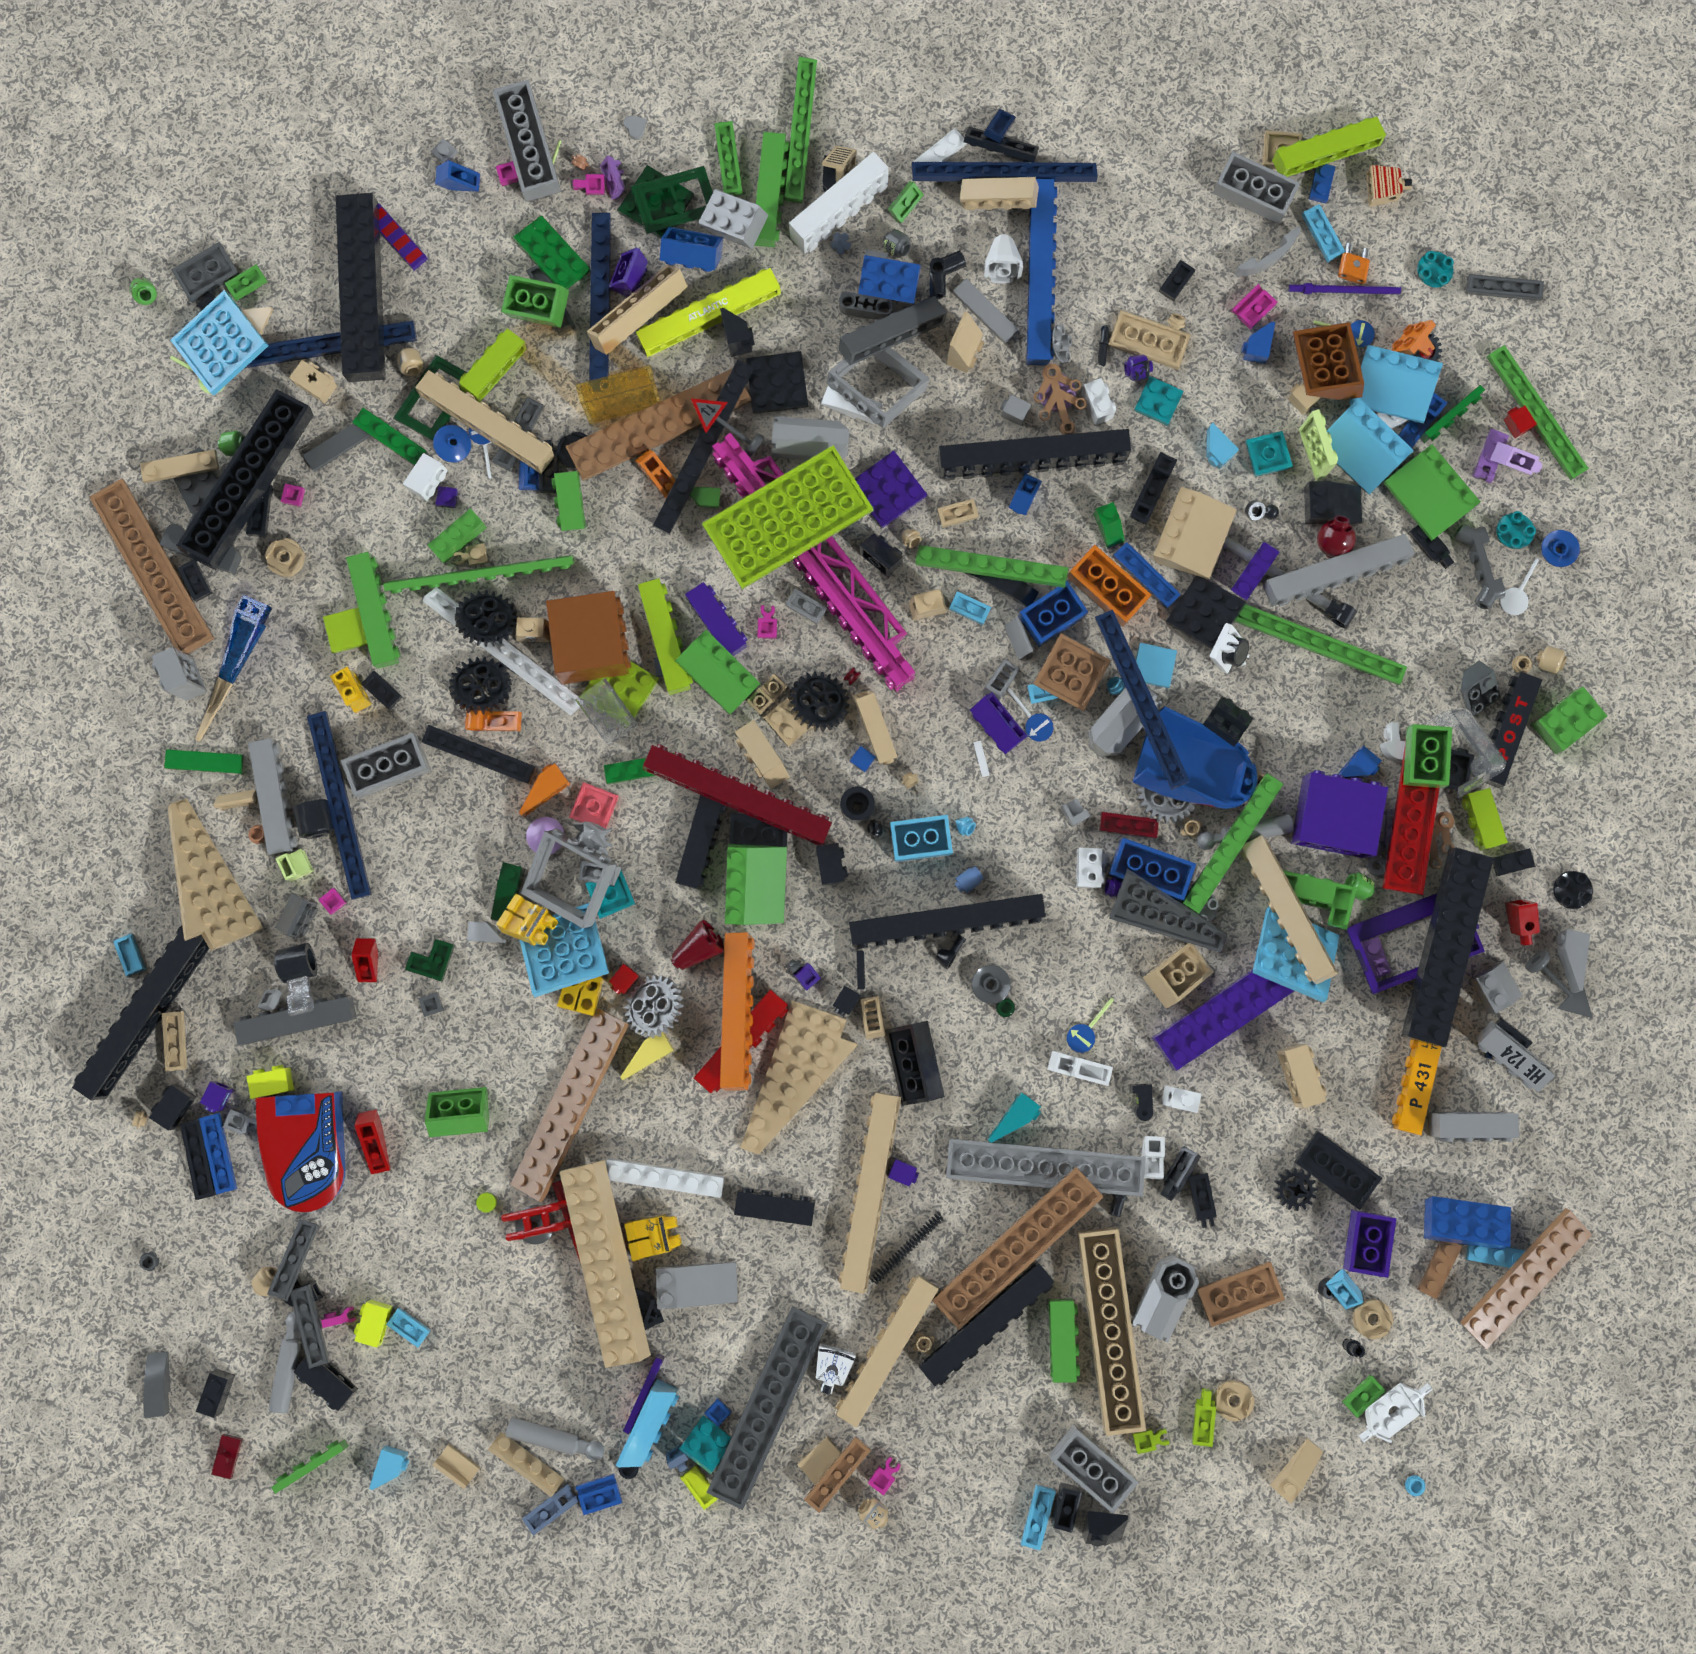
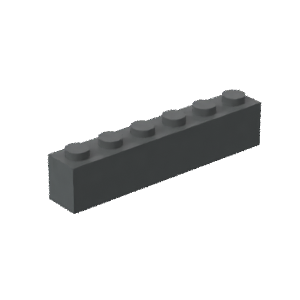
[838,296,947,365]
[233,993,357,1045]

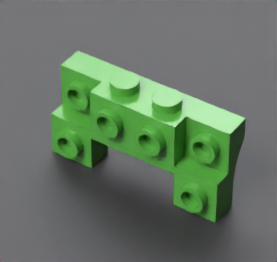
[1283,870,1357,930]

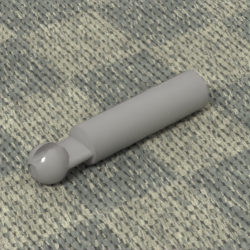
[1197,814,1294,850]
[268,1311,302,1413]
[506,1417,604,1461]

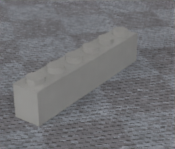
[248,738,298,857]

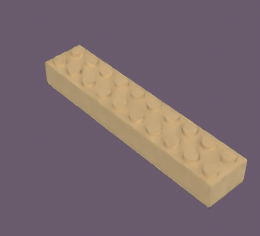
[560,1160,651,1368]
[1076,1227,1146,1436]

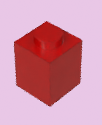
[1503,405,1537,439]
[609,964,640,994]

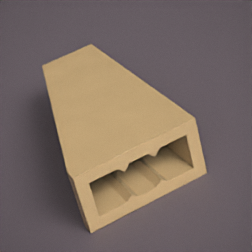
[852,689,897,765]

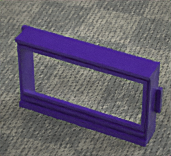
[1346,893,1485,994]

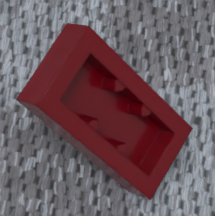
[211,1434,243,1479]

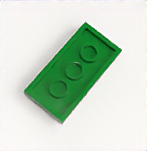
[513,215,590,289]

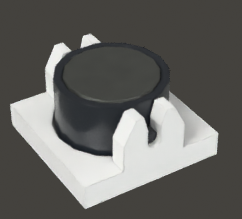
[1210,623,1249,674]

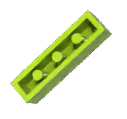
[459,328,527,403]

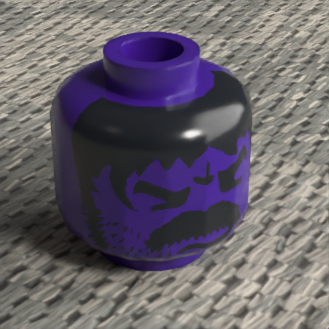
[1124,355,1153,381]

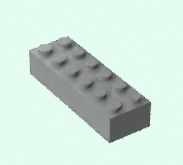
[493,80,561,202]

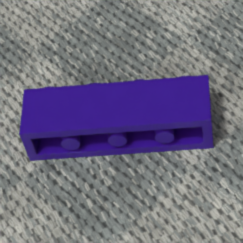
[685,582,748,656]

